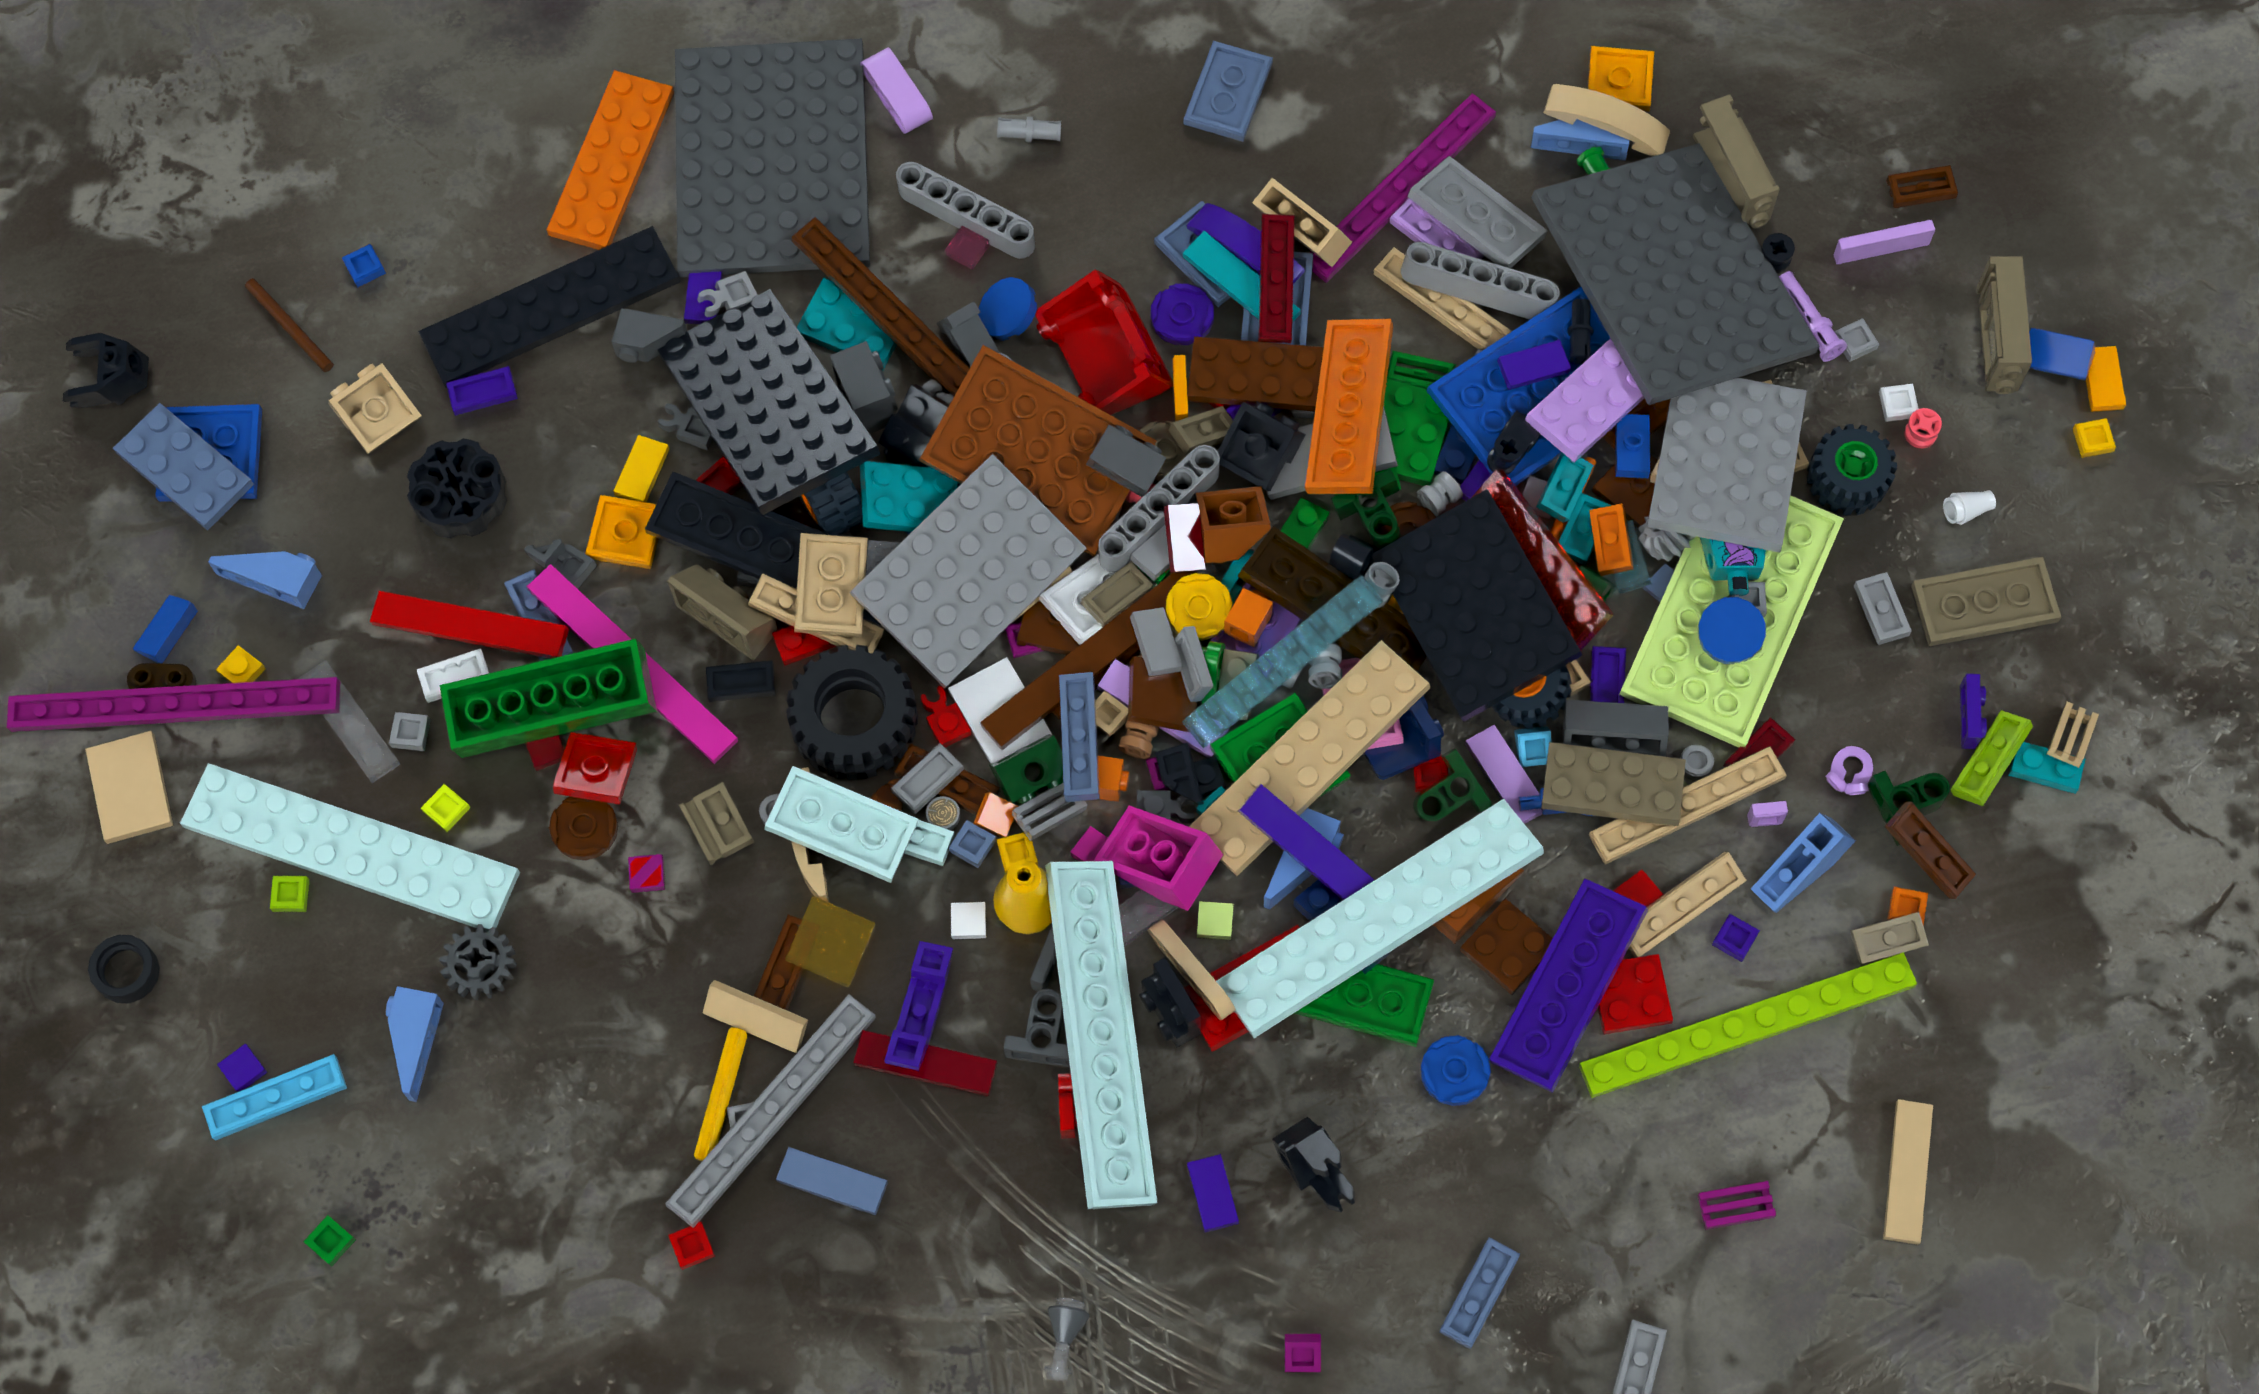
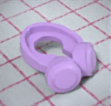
[1825,746,1873,796]

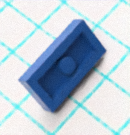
[1615,414,1650,478]

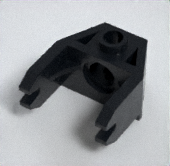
[62,333,149,408]
[1272,1117,1355,1212]

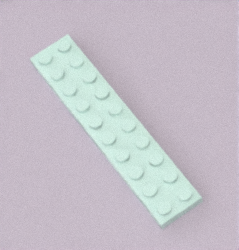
[180,763,520,932]
[1216,799,1544,1038]
[1045,861,1157,1209]

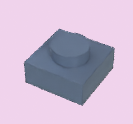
[949,820,996,868]

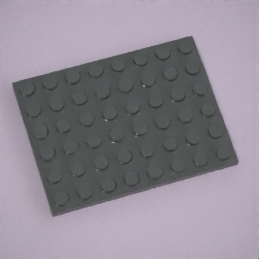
[675,38,870,277]
[1531,143,1820,405]

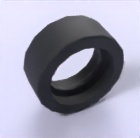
[88,934,160,1003]

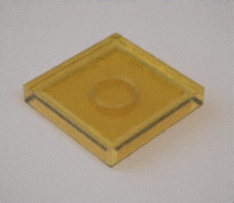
[785,896,875,987]

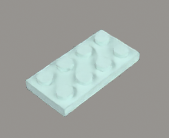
[764,766,918,883]

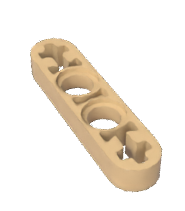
[1148,919,1236,1021]

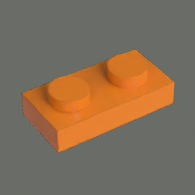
[1589,503,1634,576]

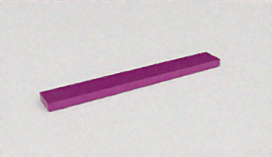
[1309,93,1496,283]

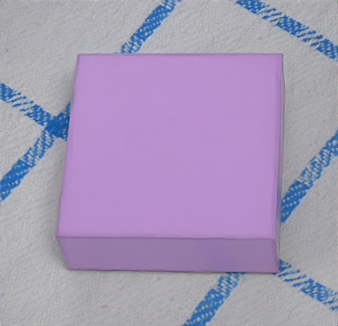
[1747,801,1788,827]

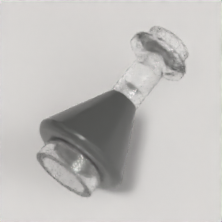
[1044,1298,1090,1381]

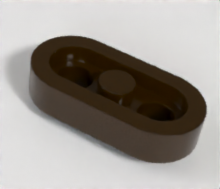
[127,663,196,689]

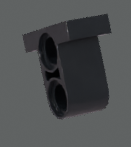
[1329,533,1380,584]

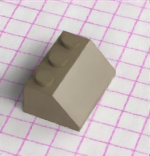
[667,564,778,661]

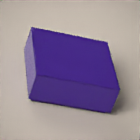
[1712,913,1760,962]
[217,1043,268,1092]

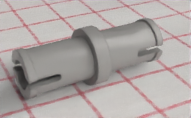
[997,117,1061,142]

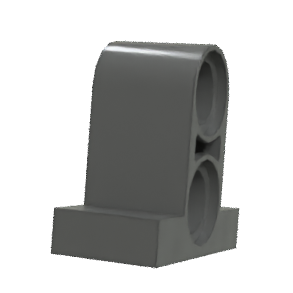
[936,301,999,368]
[1004,989,1070,1068]

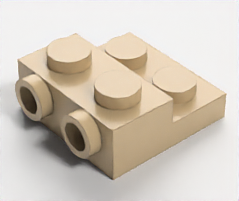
[329,363,422,455]

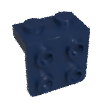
[1363,696,1444,780]

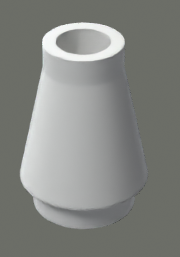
[1943,490,1996,525]

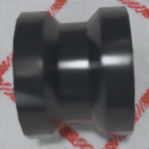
[1762,233,1795,273]

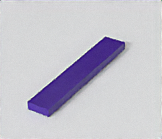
[1238,784,1375,900]

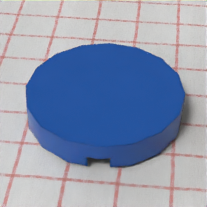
[978,277,1037,341]
[1698,597,1766,664]
[1420,1035,1491,1106]

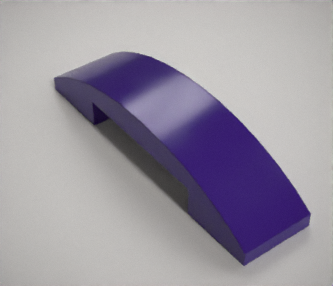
[1186,203,1305,284]
[884,941,953,1071]

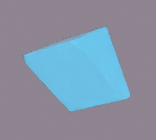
[1514,726,1552,767]

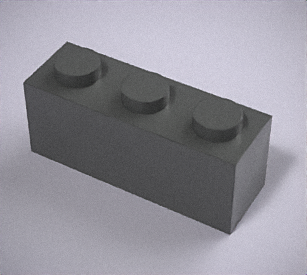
[1563,700,1669,757]

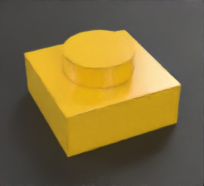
[216,645,266,683]

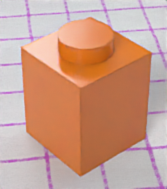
[1224,588,1273,647]
[1098,756,1130,802]

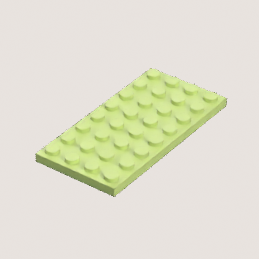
[1619,495,1844,747]

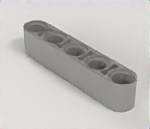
[896,162,1035,259]
[1401,242,1560,319]
[1098,445,1220,572]

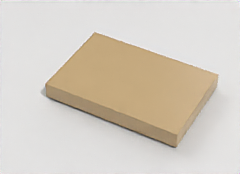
[794,533,868,637]
[85,731,174,844]

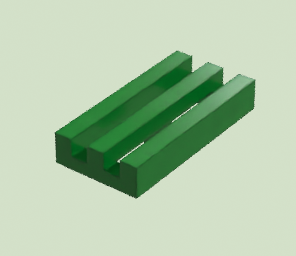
[1387,351,1456,389]

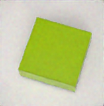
[270,876,310,912]

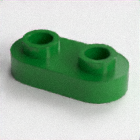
[1202,641,1226,708]

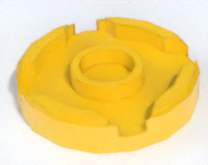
[1166,573,1232,641]

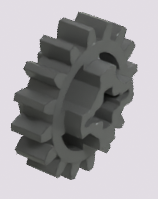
[439,924,517,1000]

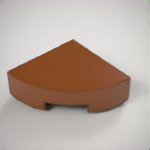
[870,778,903,812]

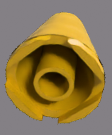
[993,860,1052,934]

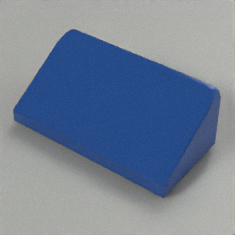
[2029,328,2095,380]
[133,595,198,663]

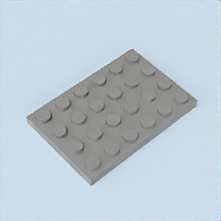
[1647,378,1807,553]
[850,454,1087,688]

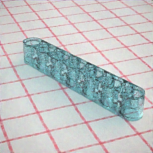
[1182,575,1384,748]

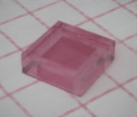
[945,226,990,270]

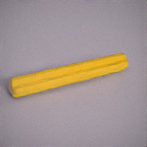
[694,1027,747,1161]

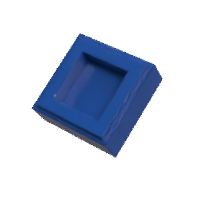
[342,244,386,288]

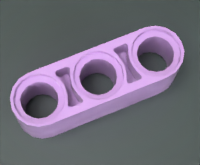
[860,47,933,134]

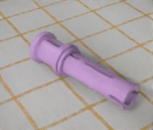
[1779,271,1847,362]

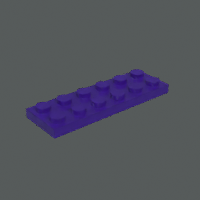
[1489,878,1648,1093]

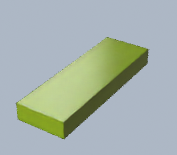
[1950,710,2033,806]

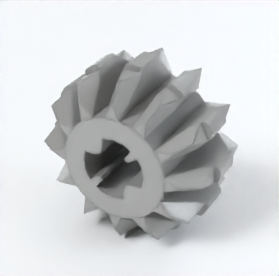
[1638,517,1696,562]

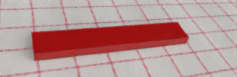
[370,591,569,658]

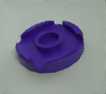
[1151,284,1214,345]

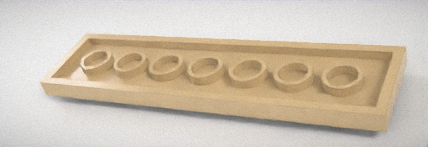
[1189,640,1430,876]

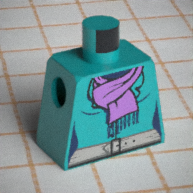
[1700,537,1766,596]

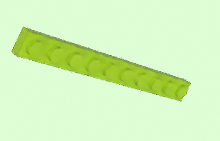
[1579,952,1917,1098]

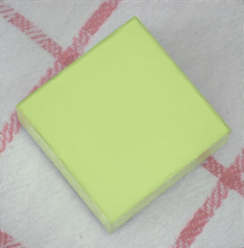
[1197,901,1234,940]

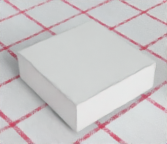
[1879,383,1919,422]
[951,902,986,939]

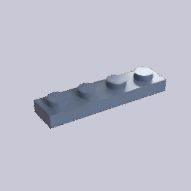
[1059,672,1100,802]

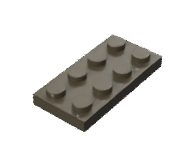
[1911,557,2061,646]
[1541,742,1686,826]

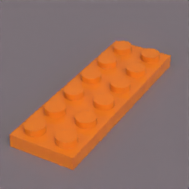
[547,70,674,250]
[1305,319,1393,494]

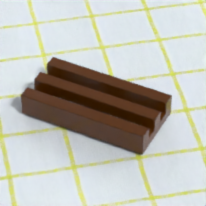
[1886,165,1958,208]

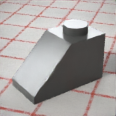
[611,308,687,363]

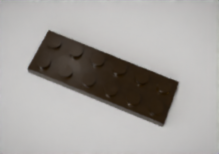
[1238,526,1427,672]

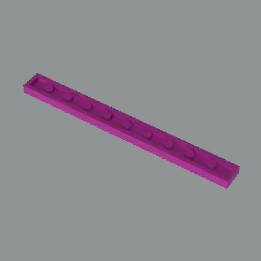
[6,677,341,732]

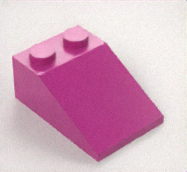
[1094,805,1223,911]

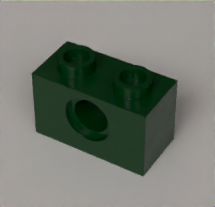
[989,734,1064,805]

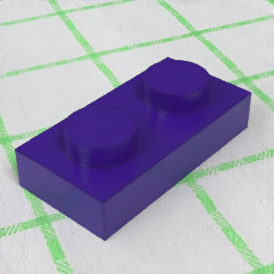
[1960,674,1987,749]

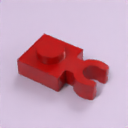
[921,686,972,748]
[1058,1073,1077,1139]

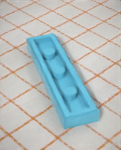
[202,1054,347,1141]

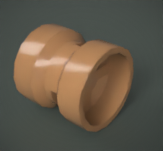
[1118,718,1159,759]

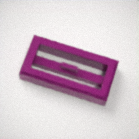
[1697,1181,1776,1230]

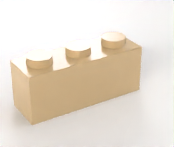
[1252,178,1352,267]

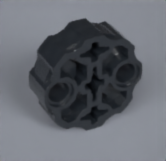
[407,438,507,539]

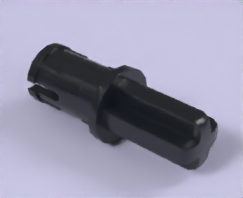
[1567,299,1594,364]

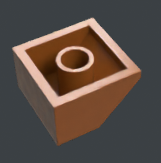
[1196,486,1271,563]

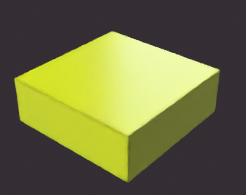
[421,784,470,832]

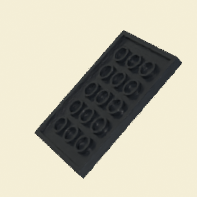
[1372,489,1583,722]

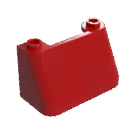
[1035,269,1174,415]

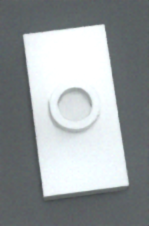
[417,648,489,703]

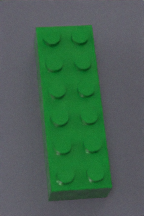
[439,638,657,758]

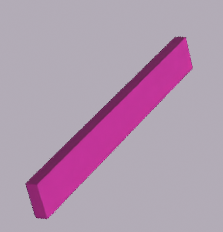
[527,564,738,764]

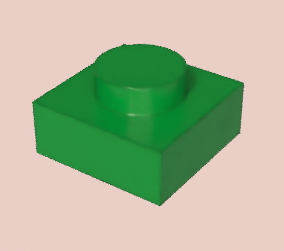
[303,1215,356,1267]

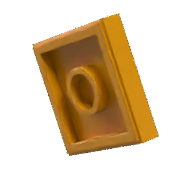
[1588,46,1654,112]
[585,495,658,569]

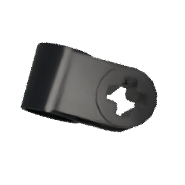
[1487,410,1541,475]

